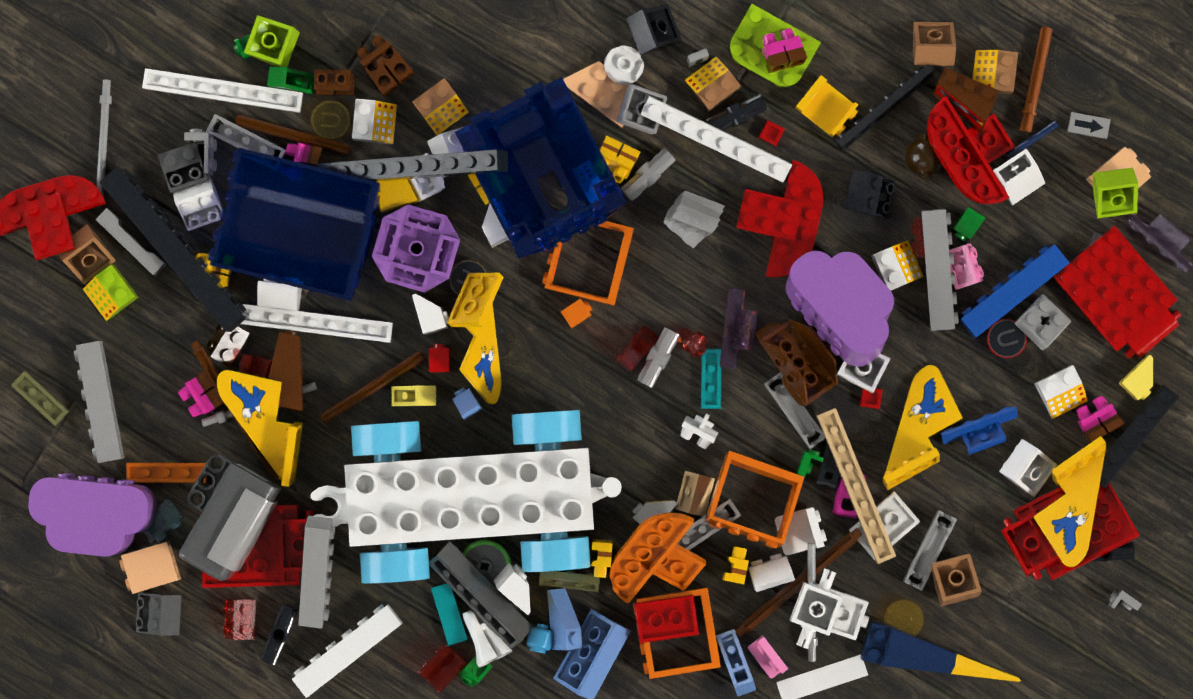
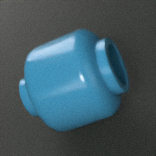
[526,623,553,654]

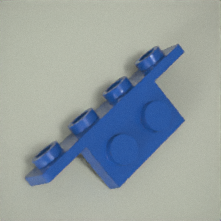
[941,406,1018,455]

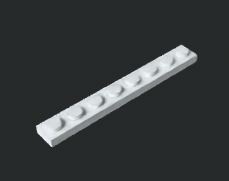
[142,68,303,113]
[640,96,792,182]
[241,304,393,343]

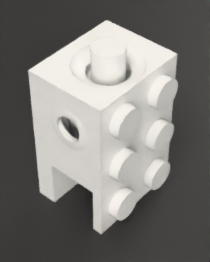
[810,582,869,640]

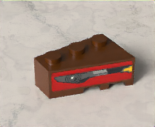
[933,67,999,133]

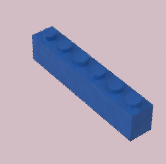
[959,244,1069,338]

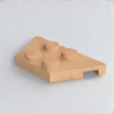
[560,61,630,128]

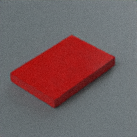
[634,594,699,643]

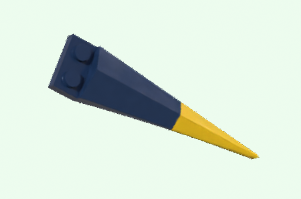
[860,621,1021,682]

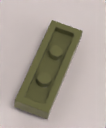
[11,371,70,426]
[539,571,600,592]

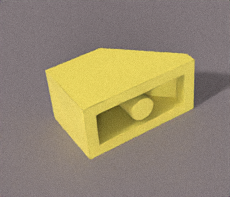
[1119,355,1153,400]
[391,386,436,406]

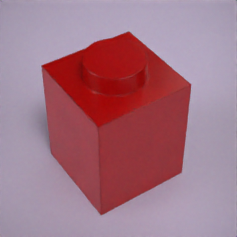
[429,344,450,372]

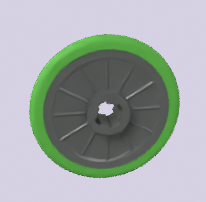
[462,540,511,589]

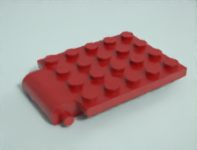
[1053,225,1181,359]
[1001,484,1140,581]
[200,505,313,588]

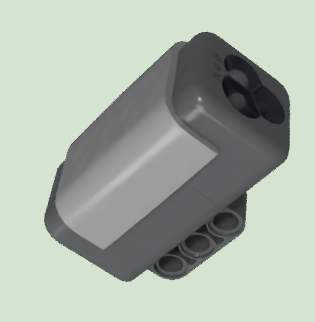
[179,455,282,581]

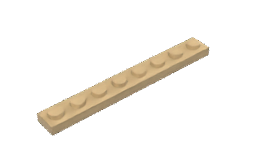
[816,408,896,564]

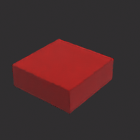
[758,120,785,147]
[860,388,883,409]

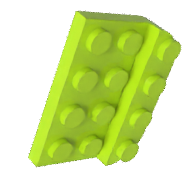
[730,4,821,88]

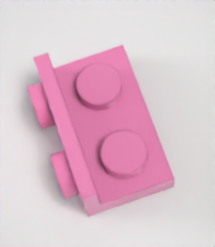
[949,243,984,290]
[748,635,788,679]

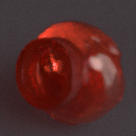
[677,328,707,357]

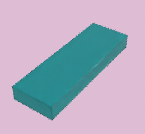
[701,349,722,409]
[431,583,468,646]

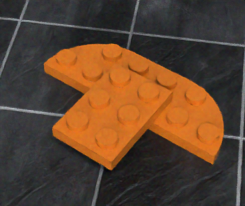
[610,513,706,604]

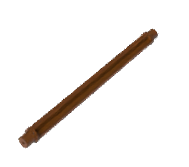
[190,340,279,481]
[735,528,863,637]

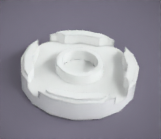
[604,45,644,85]

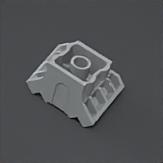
[663,191,725,248]

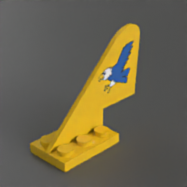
[447,273,503,404]
[883,365,963,491]
[217,370,303,487]
[1034,436,1106,567]

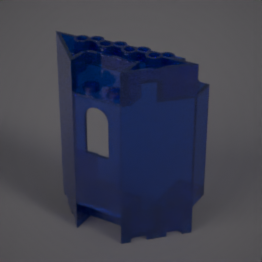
[455,77,627,258]

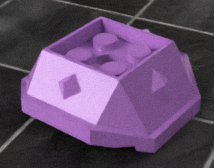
[372,205,460,293]

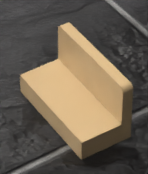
[675,471,715,516]

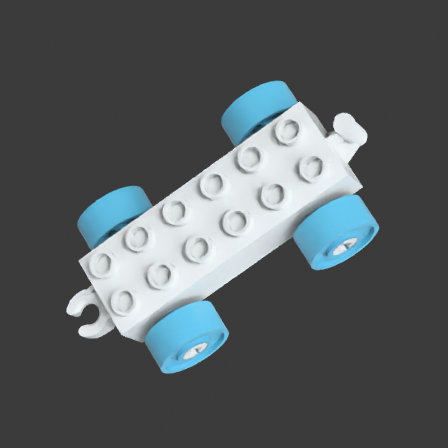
[311,410,622,583]

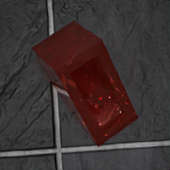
[615,326,659,372]

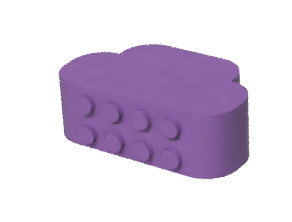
[786,251,894,366]
[28,473,157,557]

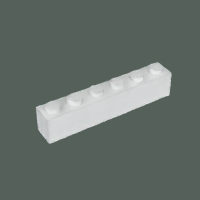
[292,604,403,698]

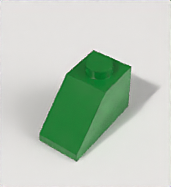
[267,67,314,94]
[951,207,985,241]

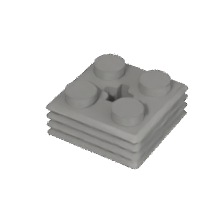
[617,84,667,134]
[1015,294,1071,350]

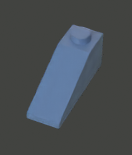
[453,387,483,419]
[547,588,582,650]
[716,629,756,696]

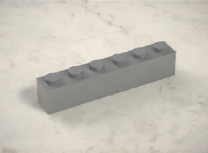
[921,209,958,331]
[74,341,124,463]
[298,516,335,628]

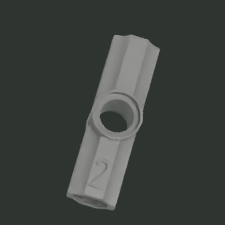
[621,148,676,201]
[637,327,680,388]

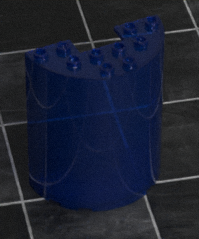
[208,147,381,301]

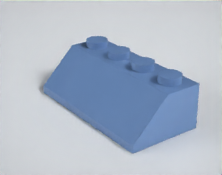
[553,609,631,699]

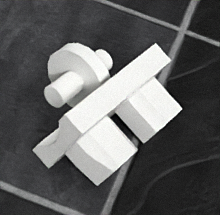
[680,413,718,449]

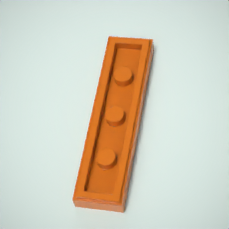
[126,463,207,483]

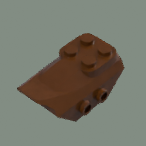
[755,320,838,406]

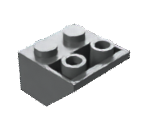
[158,142,208,193]
[136,592,182,636]

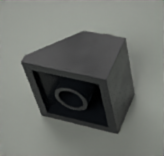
[626,4,682,55]

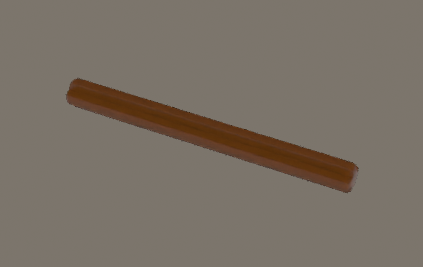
[235,115,351,156]
[320,352,424,423]

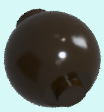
[905,133,943,179]

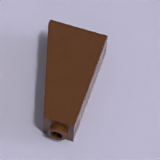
[268,330,304,413]

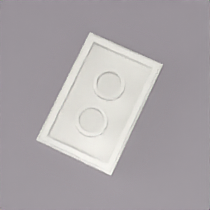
[849,491,920,560]

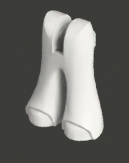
[463,611,512,667]

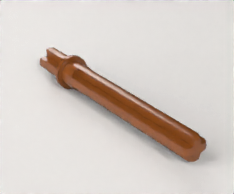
[1020,27,1053,133]

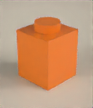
[561,298,593,329]

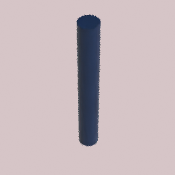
[1005,120,1059,160]

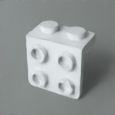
[775,507,827,555]

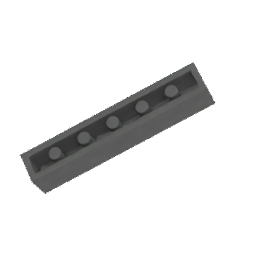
[429,542,533,649]

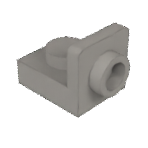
[1108,589,1142,611]

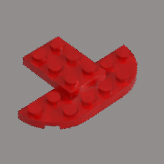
[927,96,1015,205]
[736,160,824,277]
[0,175,106,260]

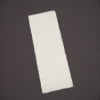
[776,655,868,699]

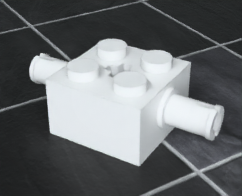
[790,568,843,649]

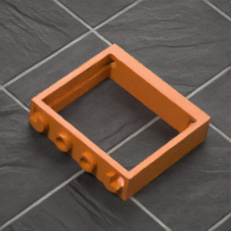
[542,210,634,306]
[705,451,804,549]
[633,587,721,679]

